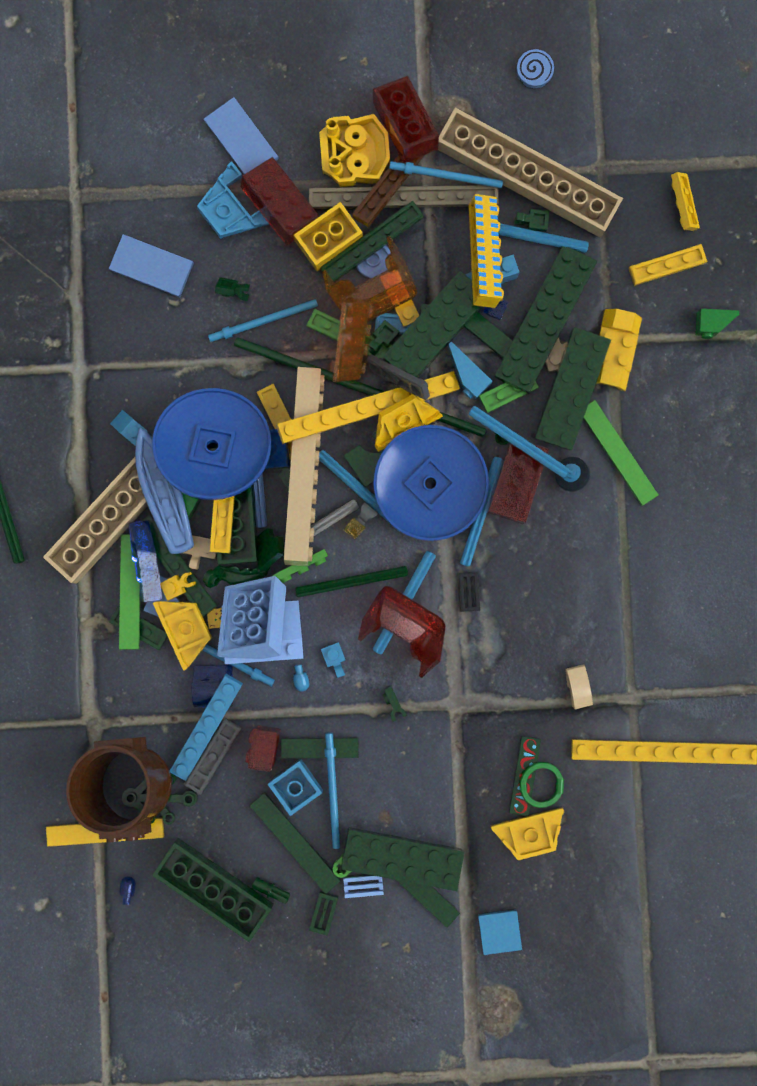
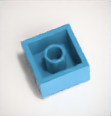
[268,758,323,816]

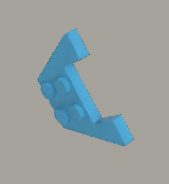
[197,161,277,238]

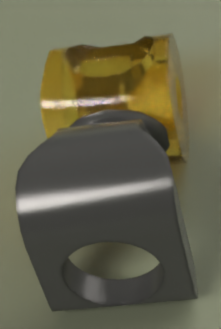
[344,503,379,540]

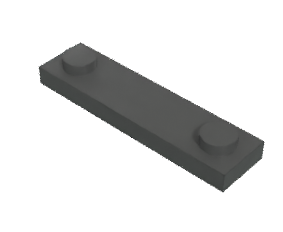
[367,354,430,400]
[184,718,241,795]

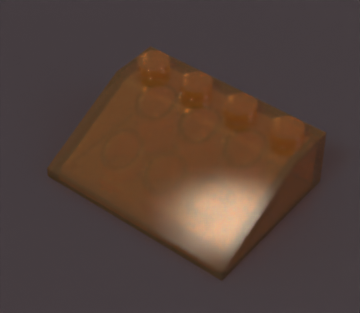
[333,297,374,382]

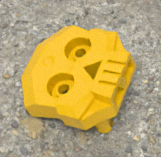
[319,114,390,187]

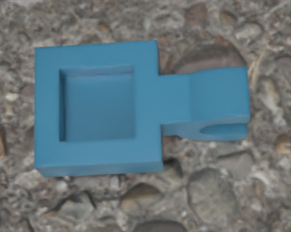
[321,642,346,678]

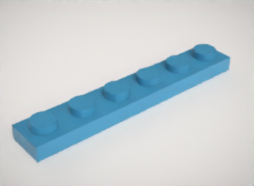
[170,674,243,781]

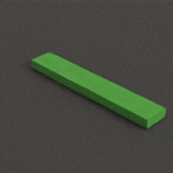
[307,309,393,359]
[583,400,658,506]
[119,534,141,650]

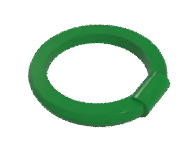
[520,762,564,808]

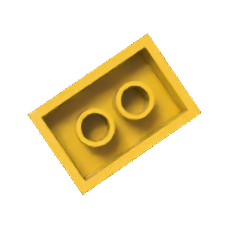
[294,202,363,272]

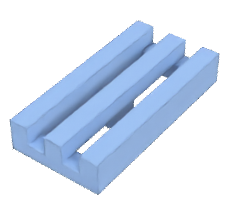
[343,875,384,898]

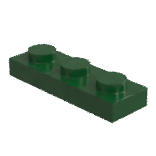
[109,605,168,650]

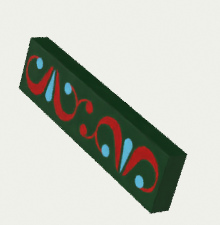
[509,736,541,816]

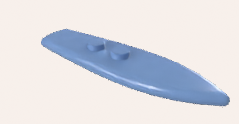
[135,428,194,554]

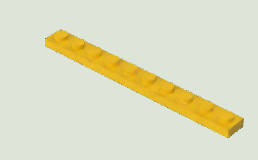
[276,371,460,444]
[571,739,757,764]

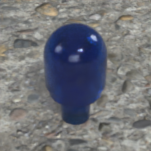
[119,876,136,905]

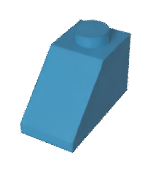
[110,410,152,446]

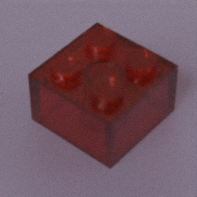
[245,725,281,772]

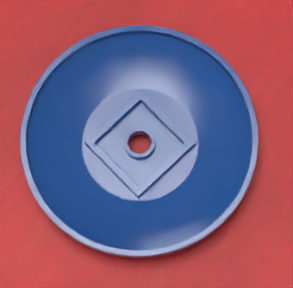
[152,388,271,500]
[373,425,489,541]

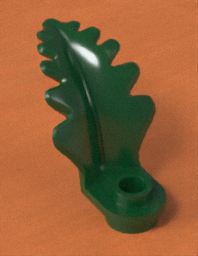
[203,565,270,588]

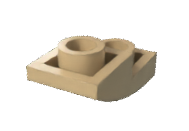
[565,664,593,709]

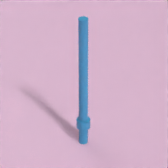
[389,161,503,188]
[208,299,318,342]
[202,645,275,687]
[324,732,340,849]

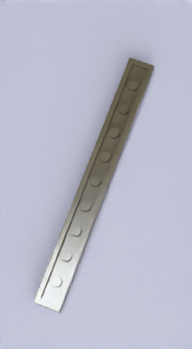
[309,185,499,209]

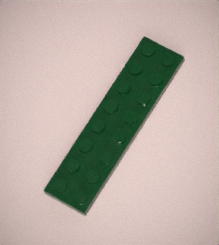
[495,246,597,394]

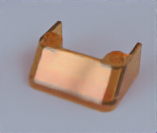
[322,236,417,326]

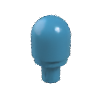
[293,664,309,692]

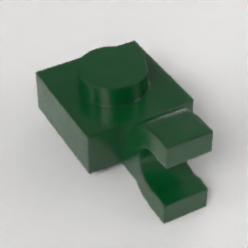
[514,209,549,232]
[215,277,250,301]
[369,320,400,356]
[382,686,407,722]

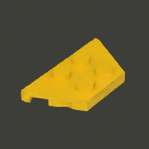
[375,394,443,452]
[153,601,212,671]
[490,807,564,860]

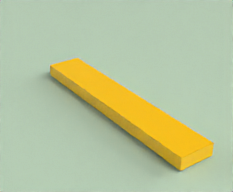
[46,817,164,847]

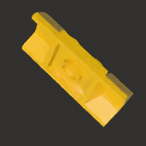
[596,309,642,391]

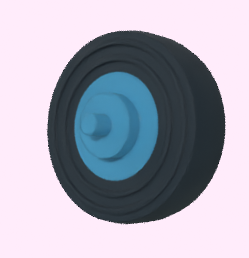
[555,457,590,492]

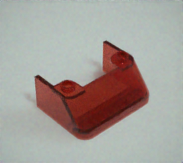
[358,586,446,678]

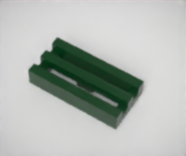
[309,891,339,936]

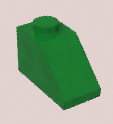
[695,309,739,339]

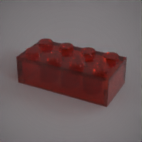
[373,76,439,163]
[240,157,319,246]
[487,442,549,524]

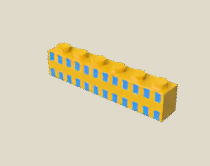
[469,194,504,308]

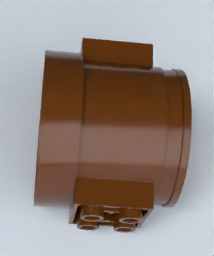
[66,737,172,842]

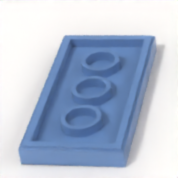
[204,97,279,181]
[109,234,194,298]

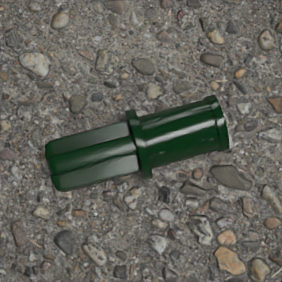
[251,877,290,904]

